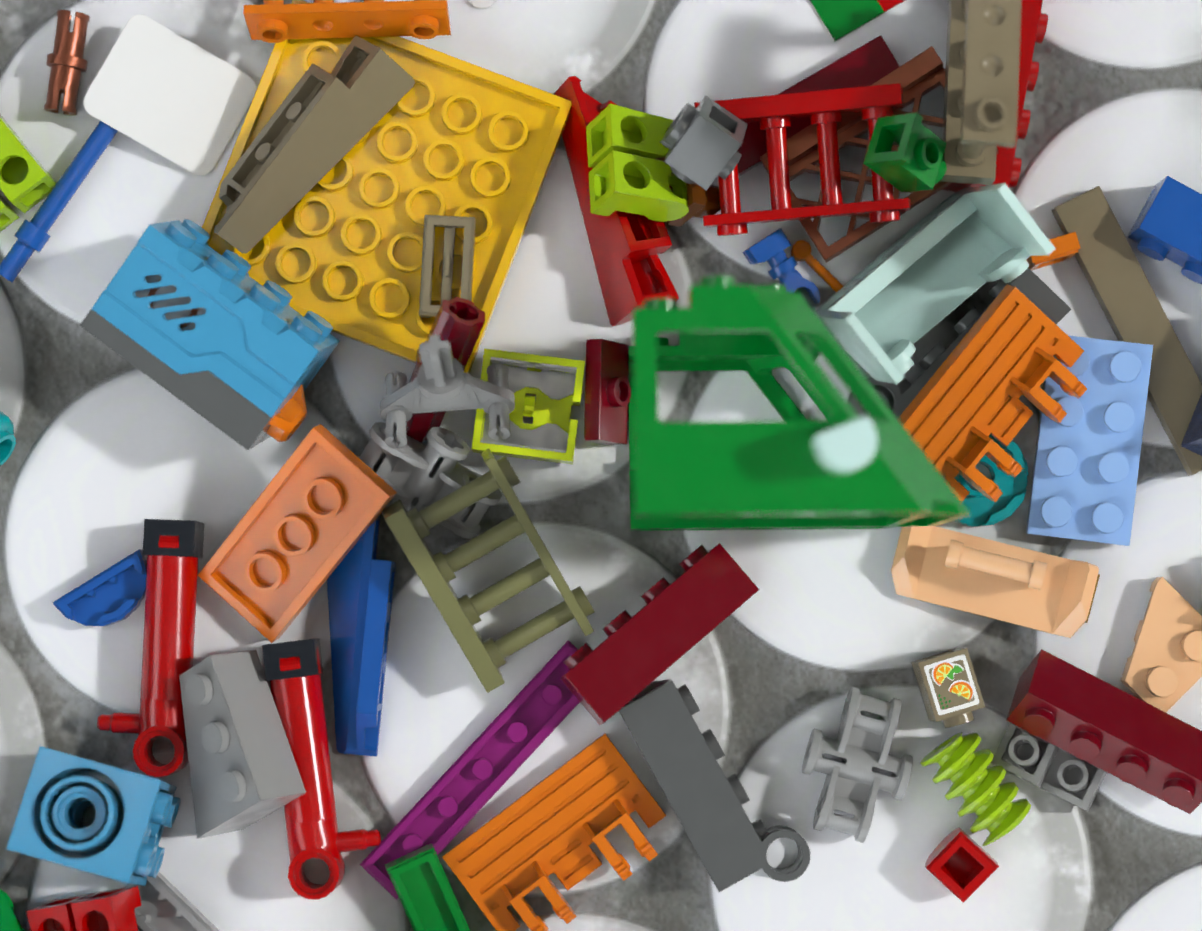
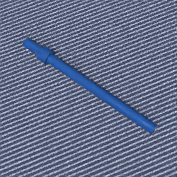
[0,28,171,283]

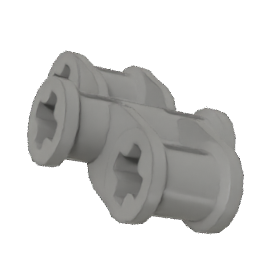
[357,422,502,539]
[802,686,913,843]

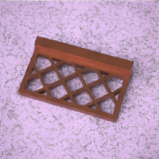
[760,46,998,263]

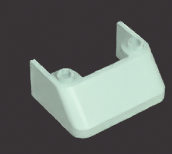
[815,183,1056,384]

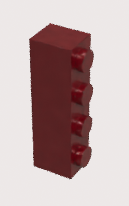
[560,543,759,725]
[1006,649,1202,814]

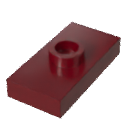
[584,339,631,445]

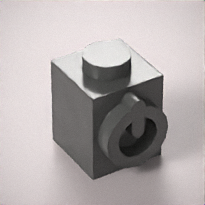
[660,96,748,191]

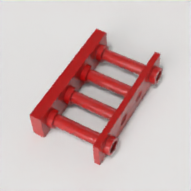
[694,83,911,236]

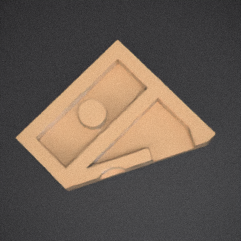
[1120,577,1202,712]

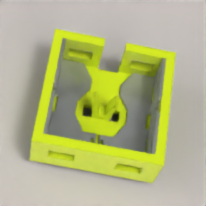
[471,349,585,465]

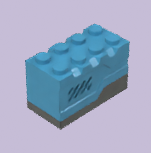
[80,219,340,450]

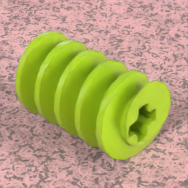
[920,732,1031,846]

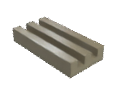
[419,215,476,318]

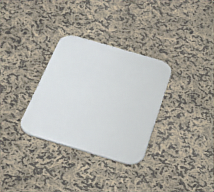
[83,15,257,176]

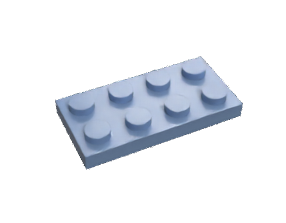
[1026,336,1153,546]

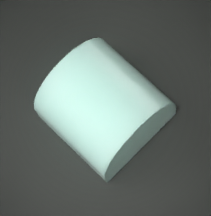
[810,415,878,474]

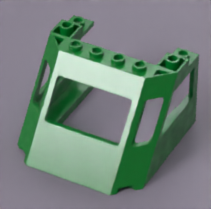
[628,275,972,531]

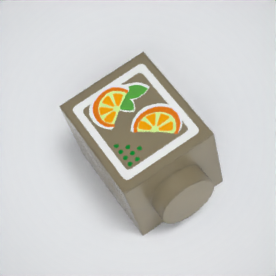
[911,648,985,728]

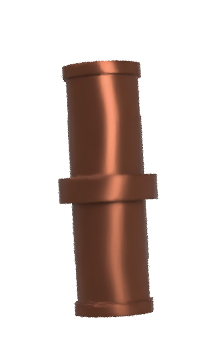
[44,10,90,116]

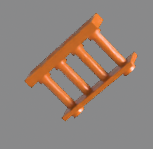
[243,0,451,43]

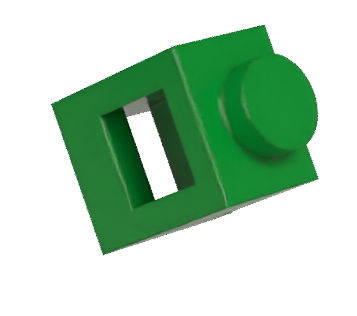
[863,112,947,193]

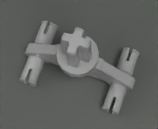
[380,335,515,448]

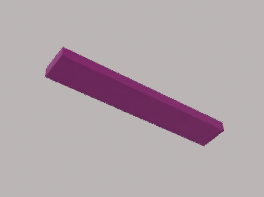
[359,640,580,900]

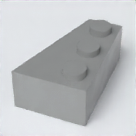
[179,650,306,839]

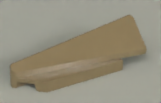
[214,35,415,254]

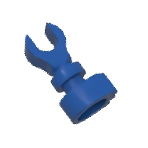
[743,228,820,304]

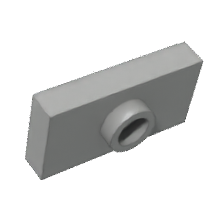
[124,872,219,931]

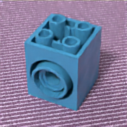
[6,746,180,886]

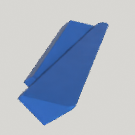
[327,513,396,757]

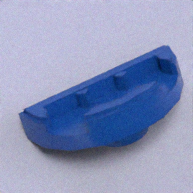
[53,549,147,626]

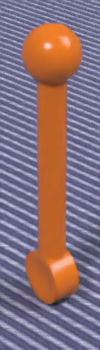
[791,240,843,292]

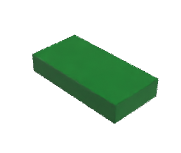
[385,843,470,931]

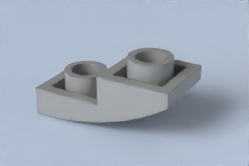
[991,723,1107,812]

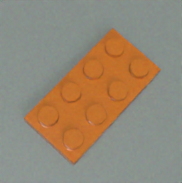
[197,424,397,643]

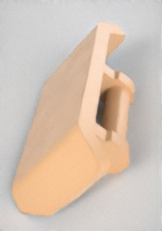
[891,526,1099,638]

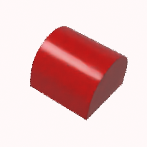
[925,827,999,903]

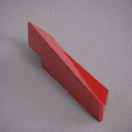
[554,76,679,326]

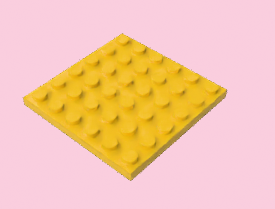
[202,0,572,373]

